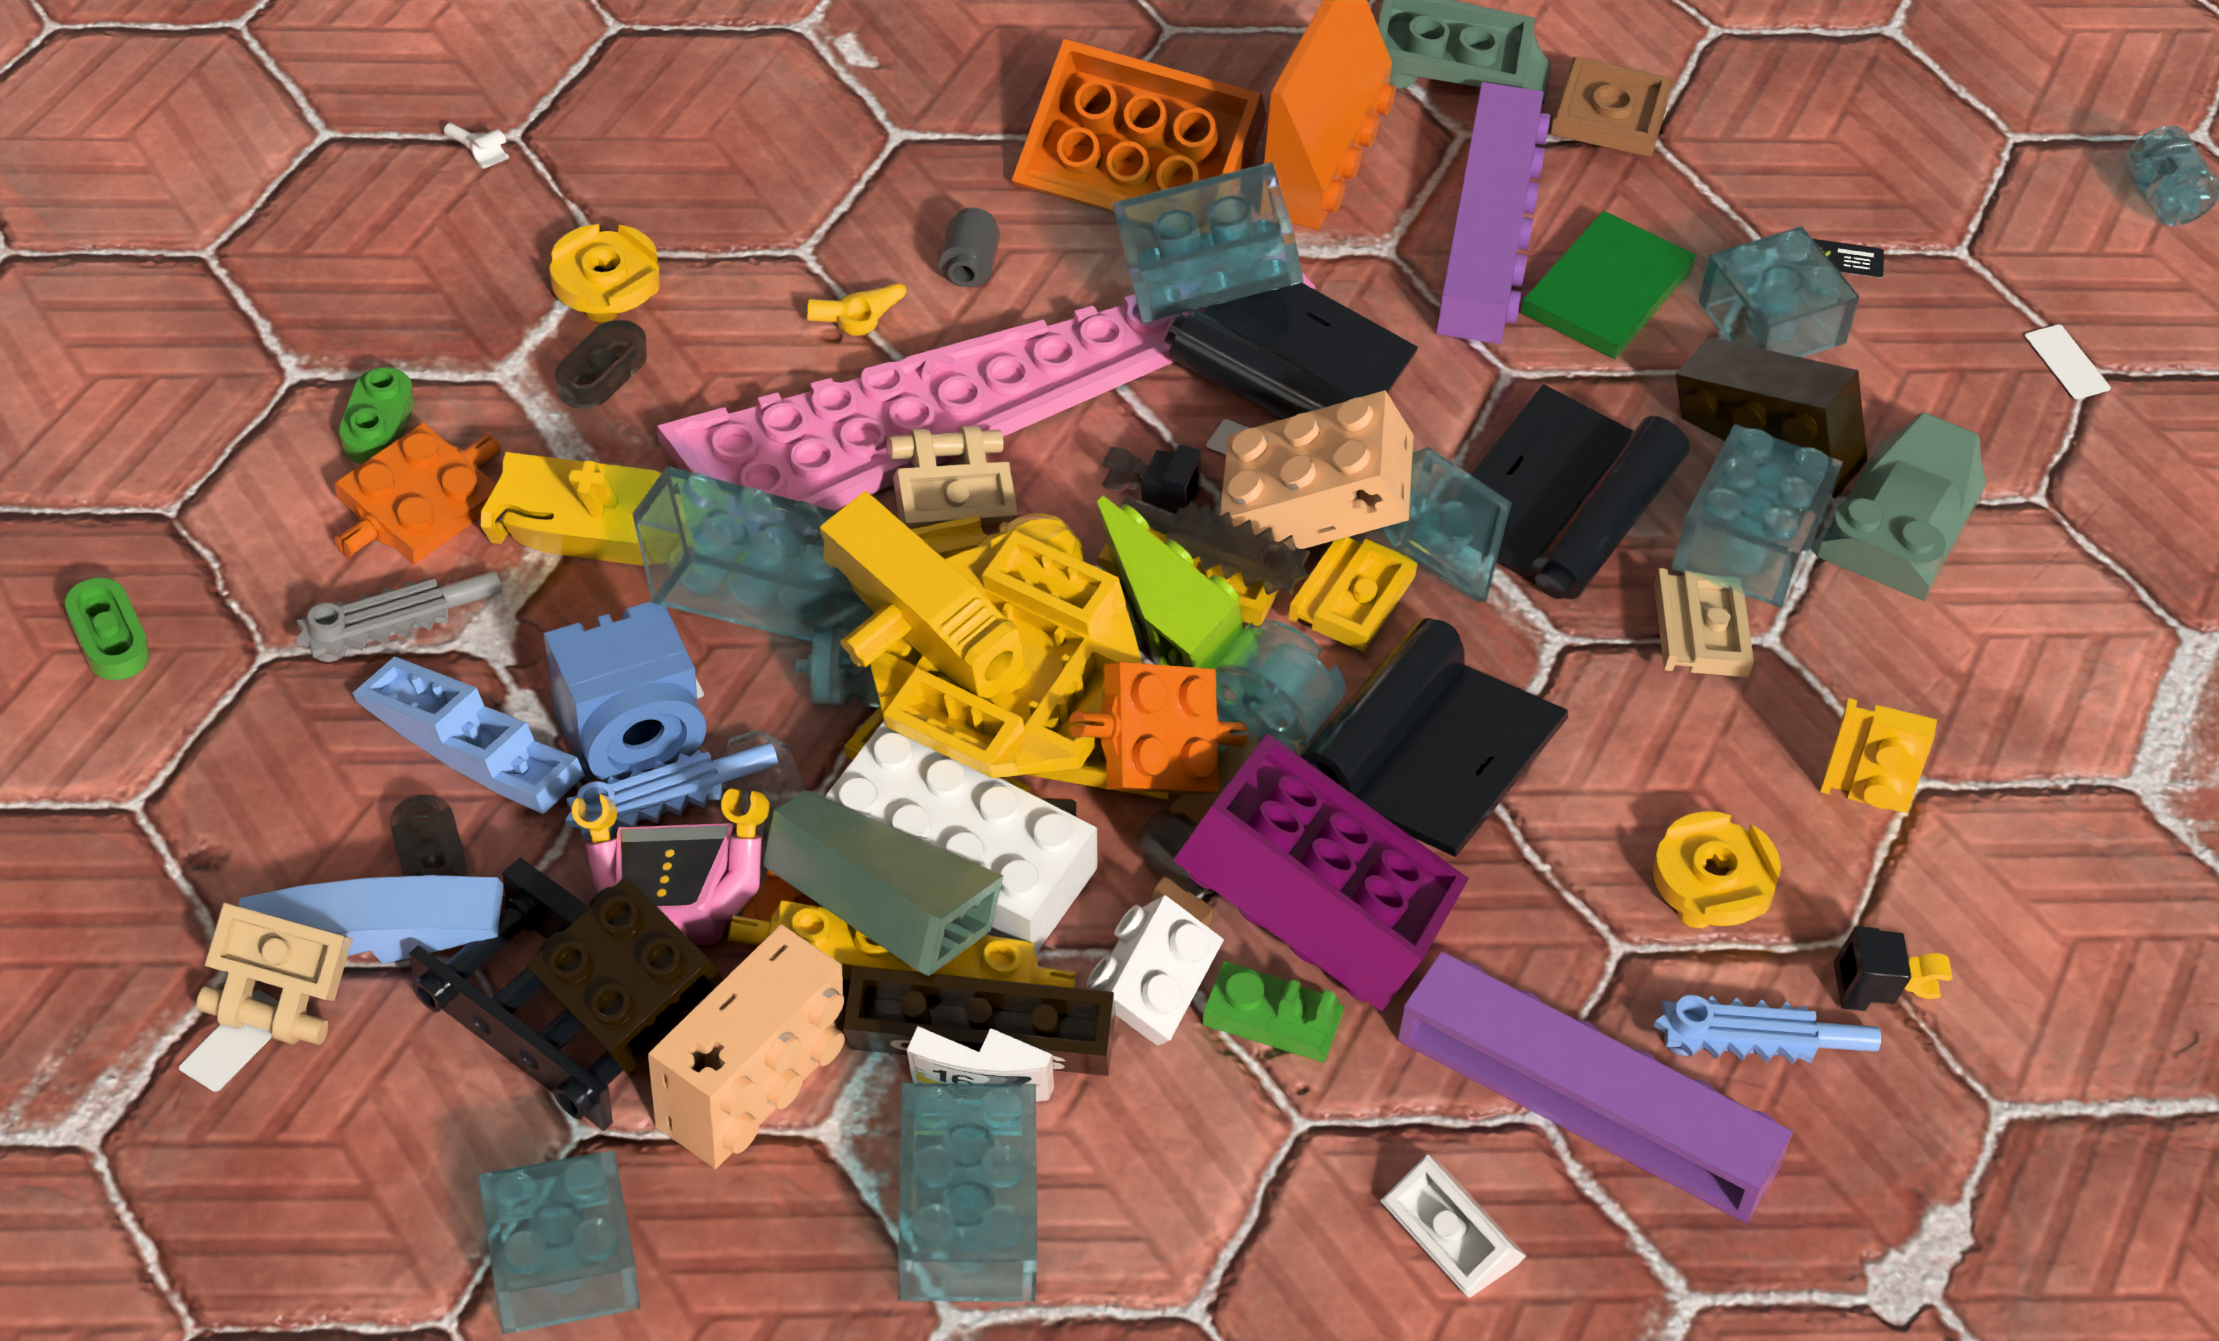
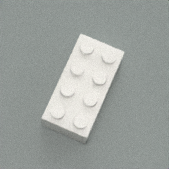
[824,721,1097,954]

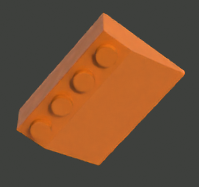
[1259,0,1396,231]
[1011,39,1267,241]

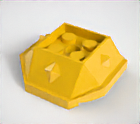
[870,530,1142,778]

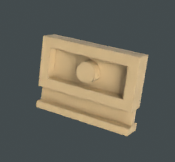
[1654,568,1754,677]

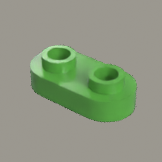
[339,367,414,464]
[65,578,150,680]

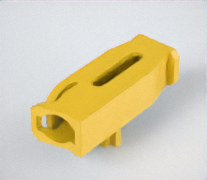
[481,452,724,571]
[819,490,1025,701]

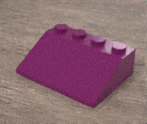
[1173,733,1469,1012]

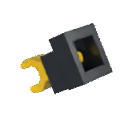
[1833,926,1953,1011]

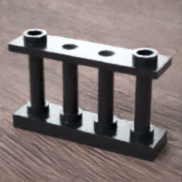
[409,857,623,1131]

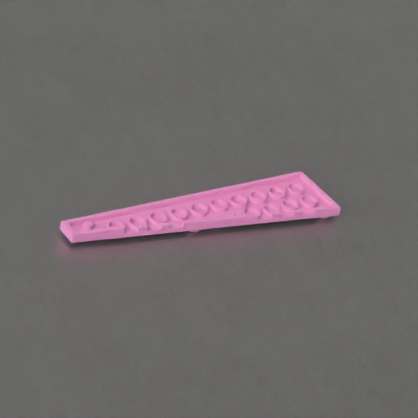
[657,253,1315,551]

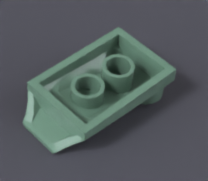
[1377,0,1551,103]
[1817,412,1987,601]

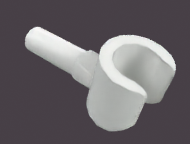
[444,123,510,169]

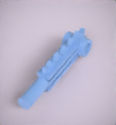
[565,742,778,840]
[1653,994,1881,1065]

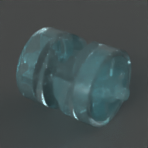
[2125,126,2219,226]
[795,626,881,708]

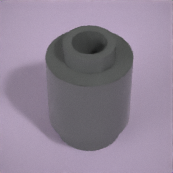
[939,208,1000,287]

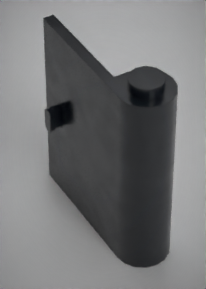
[1165,253,1418,420]
[1433,384,1690,599]
[1301,618,1568,857]

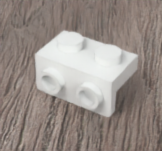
[1087,895,1224,1046]

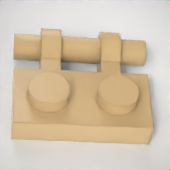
[887,425,1018,529]
[196,903,353,1045]

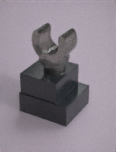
[1102,445,1201,525]

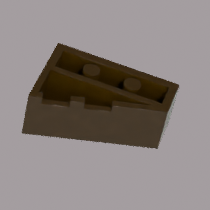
[1675,337,1868,499]

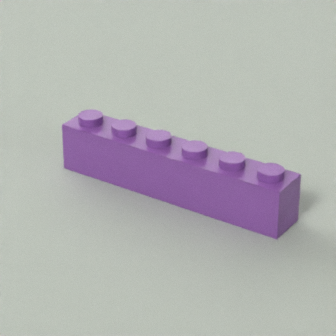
[1436,82,1551,344]
[1398,951,1793,1224]

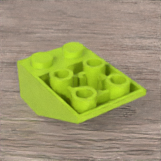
[1097,496,1246,680]

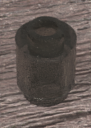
[1137,808,1214,896]

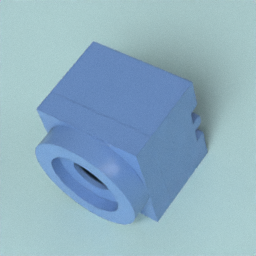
[544,598,706,783]

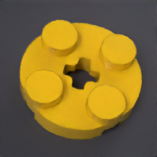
[549,224,660,323]
[1653,811,1781,928]

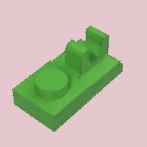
[1202,961,1345,1063]

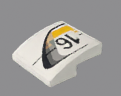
[907,1026,1054,1104]

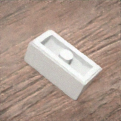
[1380,1154,1526,1298]

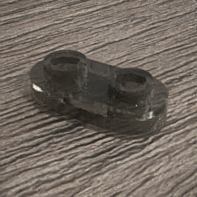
[555,320,647,409]
[390,795,469,877]

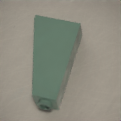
[763,790,1004,976]

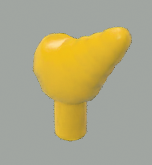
[807,284,907,336]

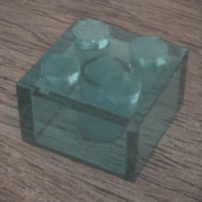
[1698,226,1860,357]
[478,1150,641,1335]

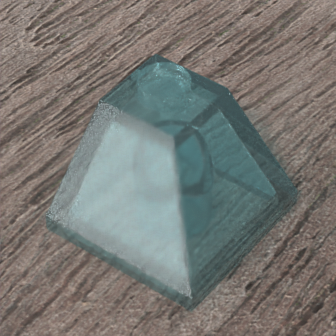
[1380,447,1512,603]

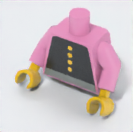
[572,788,770,945]

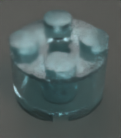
[1213,620,1346,755]

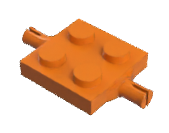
[334,422,501,565]
[1069,662,1248,794]

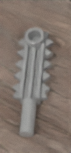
[295,571,502,662]

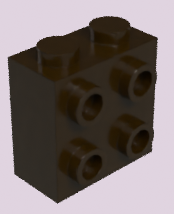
[526,876,723,1075]

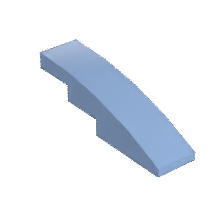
[352,656,585,814]
[238,875,504,964]

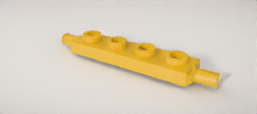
[728,900,1076,988]

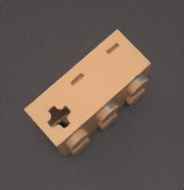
[1220,390,1414,562]
[648,924,845,1170]

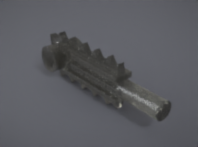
[1120,496,1310,595]

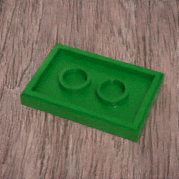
[1521,210,1696,359]

